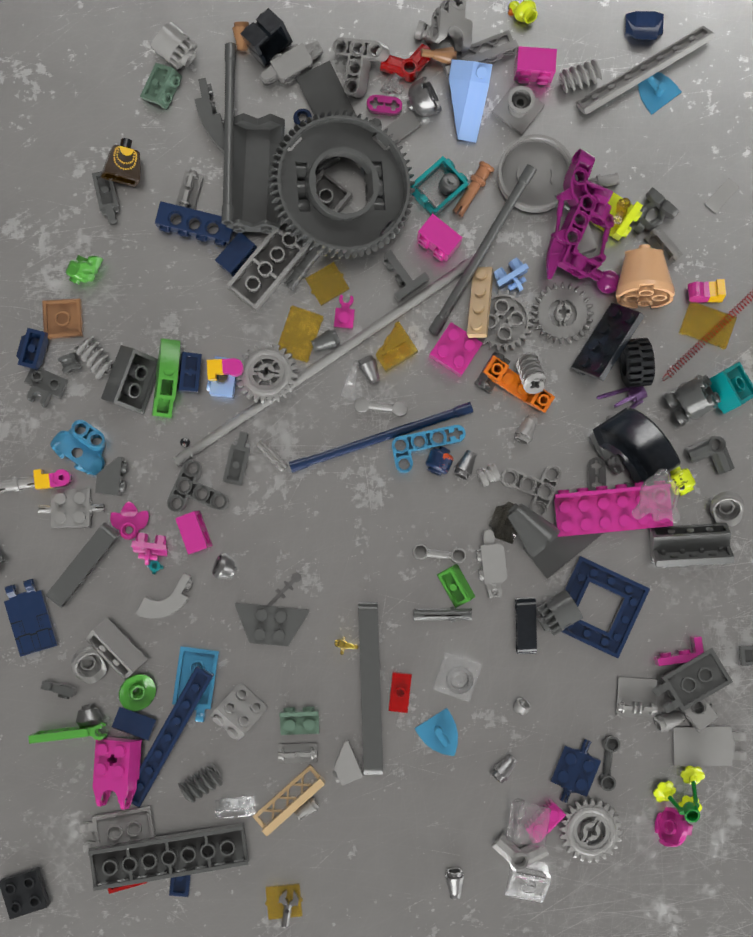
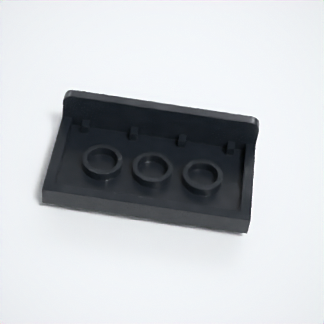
[571,303,644,381]

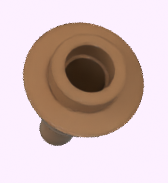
[421,46,457,65]

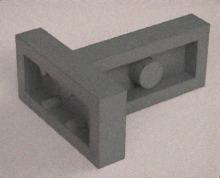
[383,250,430,303]

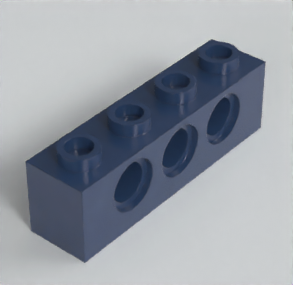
[155,201,234,247]

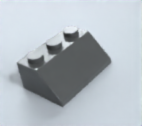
[101,345,158,414]

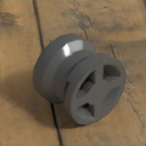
[58,352,81,374]

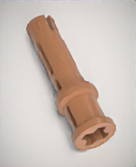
[452,161,495,217]

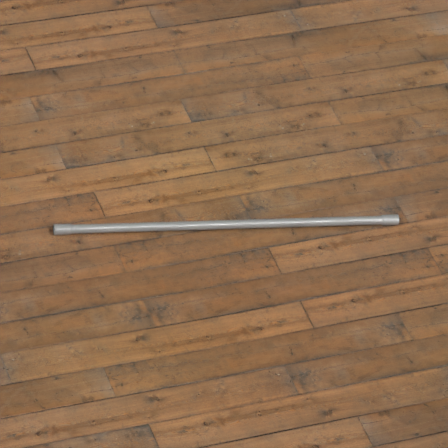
[172,255,473,467]

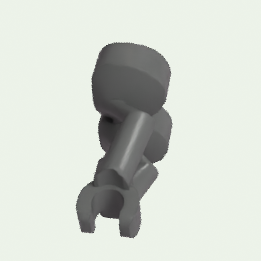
[634,187,679,235]

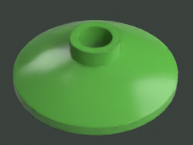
[119,674,156,711]

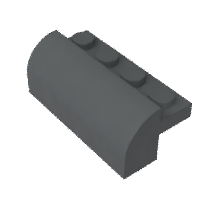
[650,523,735,568]

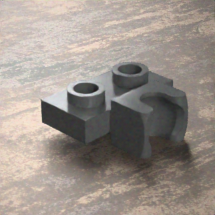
[24,368,68,408]

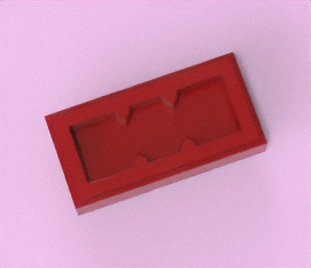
[388,672,412,713]

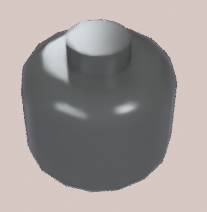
[439,173,459,195]

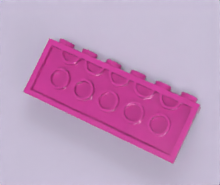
[553,480,673,537]

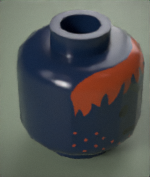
[425,446,454,476]

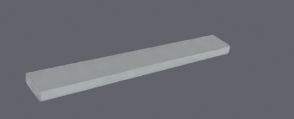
[575,26,715,115]

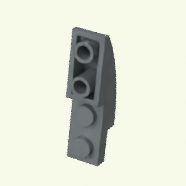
[194,78,224,154]

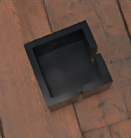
[240,8,293,67]

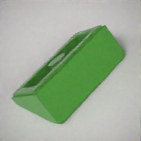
[437,564,475,608]

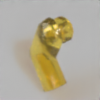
[613,197,631,224]

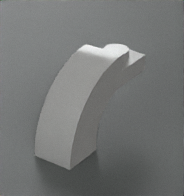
[136,573,193,619]

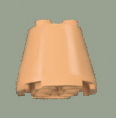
[616,244,675,309]

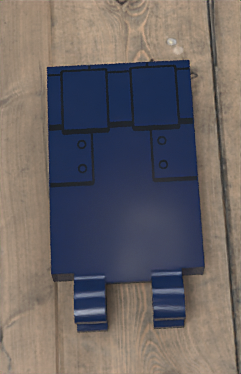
[4,579,59,657]

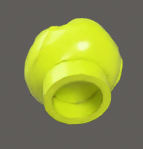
[508,0,538,24]

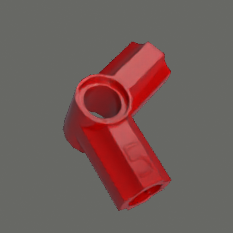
[380,44,432,82]

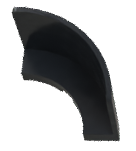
[593,407,681,485]

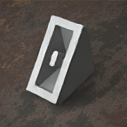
[577,223,597,255]

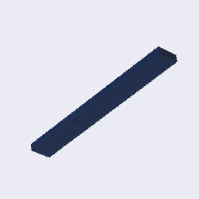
[126,665,214,808]

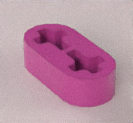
[367,95,402,116]

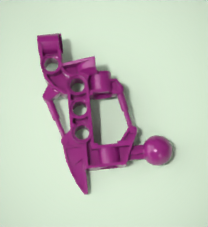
[546,149,620,294]

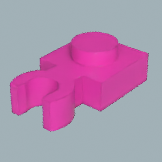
[334,295,355,329]

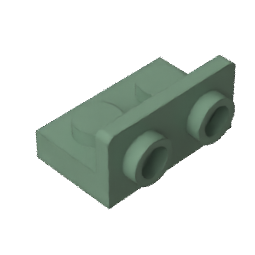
[140,63,182,109]
[279,706,320,735]

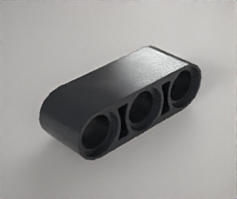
[515,598,537,654]

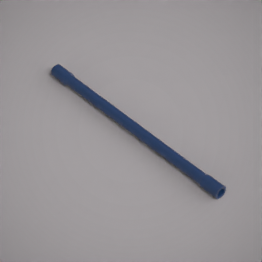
[289,402,473,473]

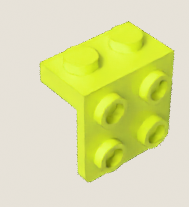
[589,192,643,241]

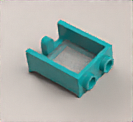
[410,156,469,216]

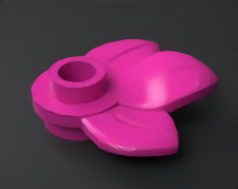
[110,501,149,540]

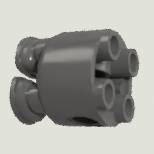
[665,375,721,426]

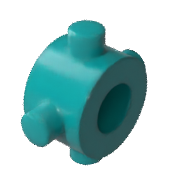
[147,560,164,575]

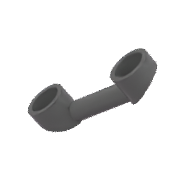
[599,736,620,791]

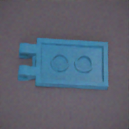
[172,646,219,722]

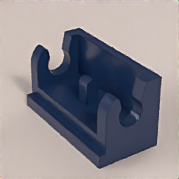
[215,233,257,277]
[177,352,202,393]
[112,707,156,742]

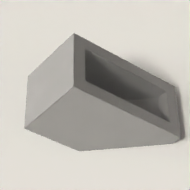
[332,739,363,786]

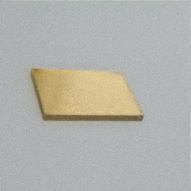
[679,302,737,349]
[278,305,324,363]

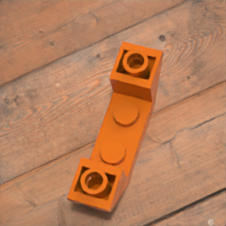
[483,355,555,413]

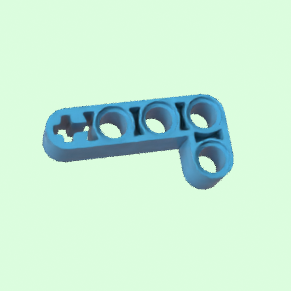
[392,425,466,473]

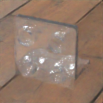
[506,799,551,848]

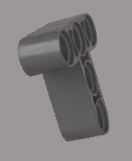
[167,459,229,512]

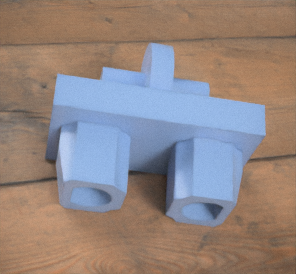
[493,257,529,292]

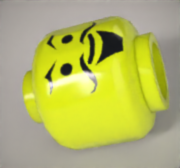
[667,466,696,496]

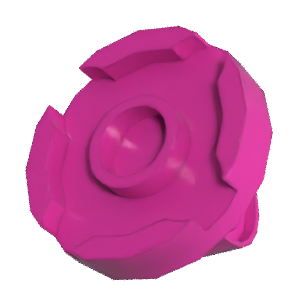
[655,807,693,847]

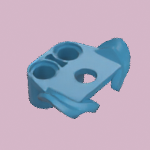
[50,420,105,475]

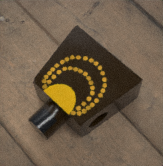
[100,138,140,187]

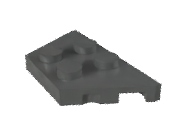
[235,603,309,646]

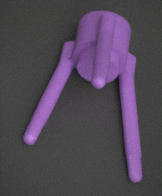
[597,386,648,409]

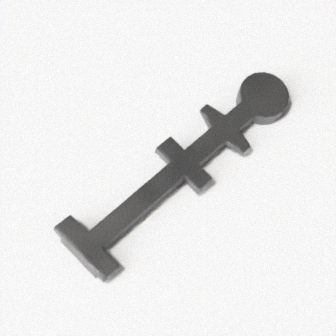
[267,572,302,606]

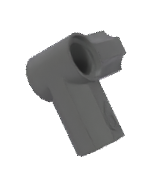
[686,436,735,474]

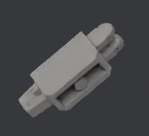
[261,41,323,85]
[476,529,508,598]

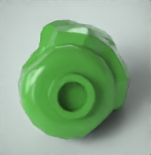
[66,255,103,285]

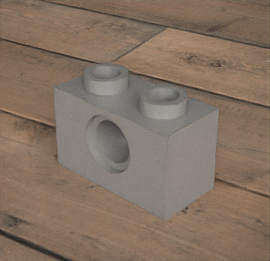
[678,699,718,733]

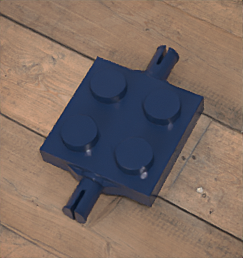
[551,739,601,803]

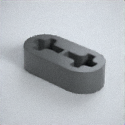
[587,457,606,491]

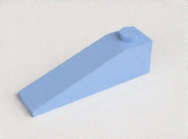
[448,59,492,143]

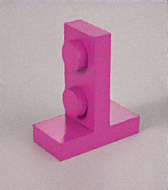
[654,636,704,666]

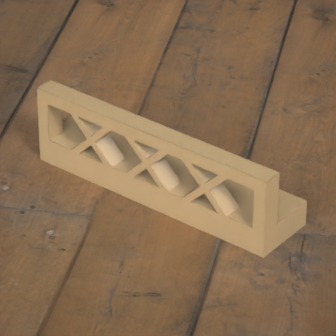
[252,764,326,837]

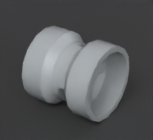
[414,20,433,44]
[476,462,501,487]

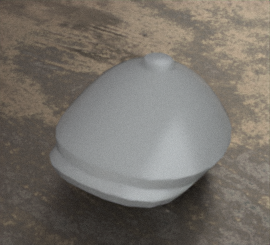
[710,491,744,527]
[71,647,107,684]

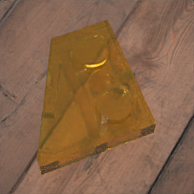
[376,321,418,372]

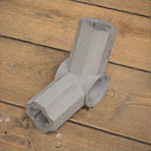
[492,833,549,870]

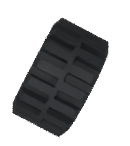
[619,338,655,388]

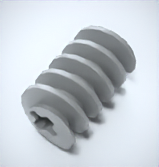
[559,59,602,94]
[74,336,113,380]
[516,353,546,394]

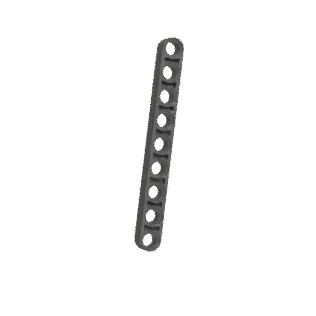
[358,602,383,775]

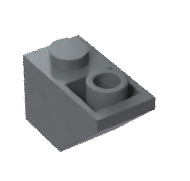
[95,457,128,496]

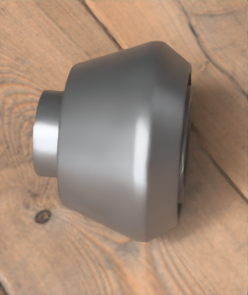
[212,553,236,578]
[76,704,103,726]

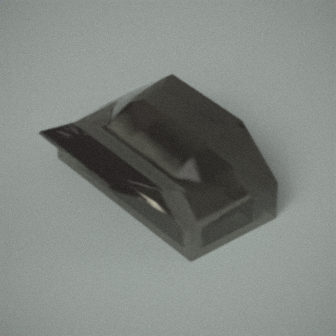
[489,502,517,544]

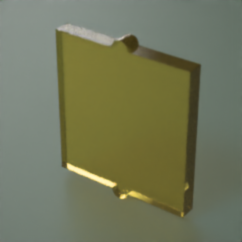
[305,262,350,306]
[265,883,303,920]

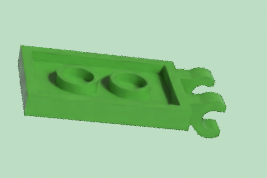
[28,722,108,744]

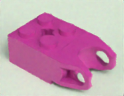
[93,736,142,810]

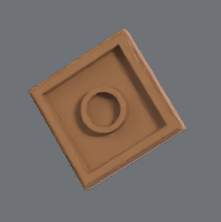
[42,298,83,339]

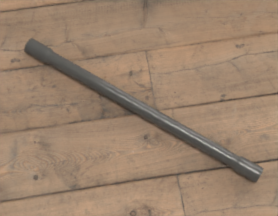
[222,42,236,225]
[428,164,537,336]

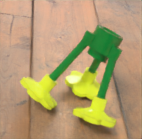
[653,766,705,823]

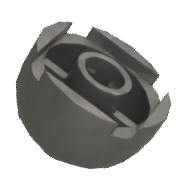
[407,77,442,117]

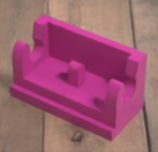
[175,510,213,555]

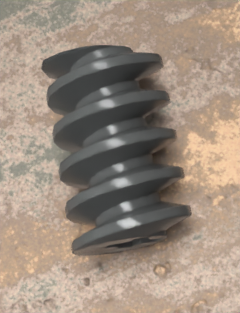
[178,763,223,803]

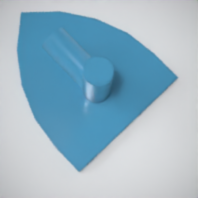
[638,72,682,115]
[414,708,458,756]

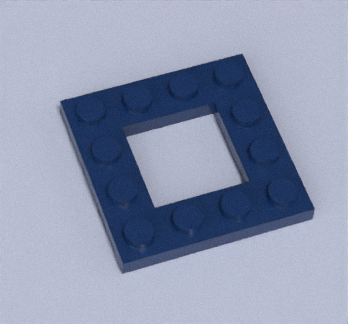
[561,556,650,658]

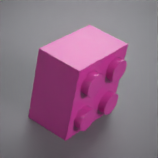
[514,46,557,85]
[417,213,463,262]
[429,322,483,377]

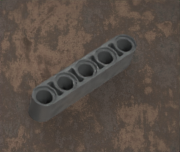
[46,522,120,608]

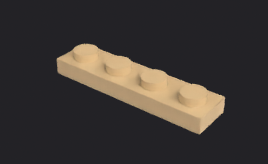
[467,267,494,338]

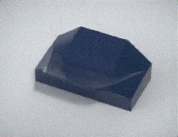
[625,11,664,40]
[16,328,48,370]

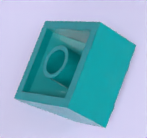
[709,361,753,414]

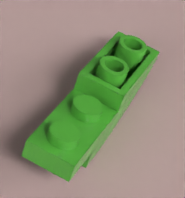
[152,338,180,418]

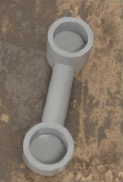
[354,397,408,417]
[413,543,467,564]

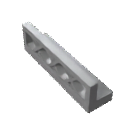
[440,30,519,79]

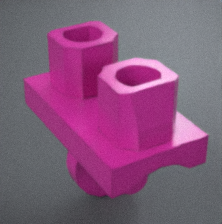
[131,532,168,565]

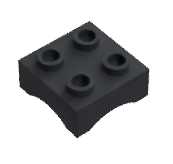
[0,867,50,920]

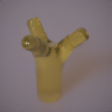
[334,636,358,655]

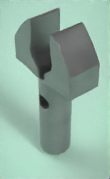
[279,889,299,928]

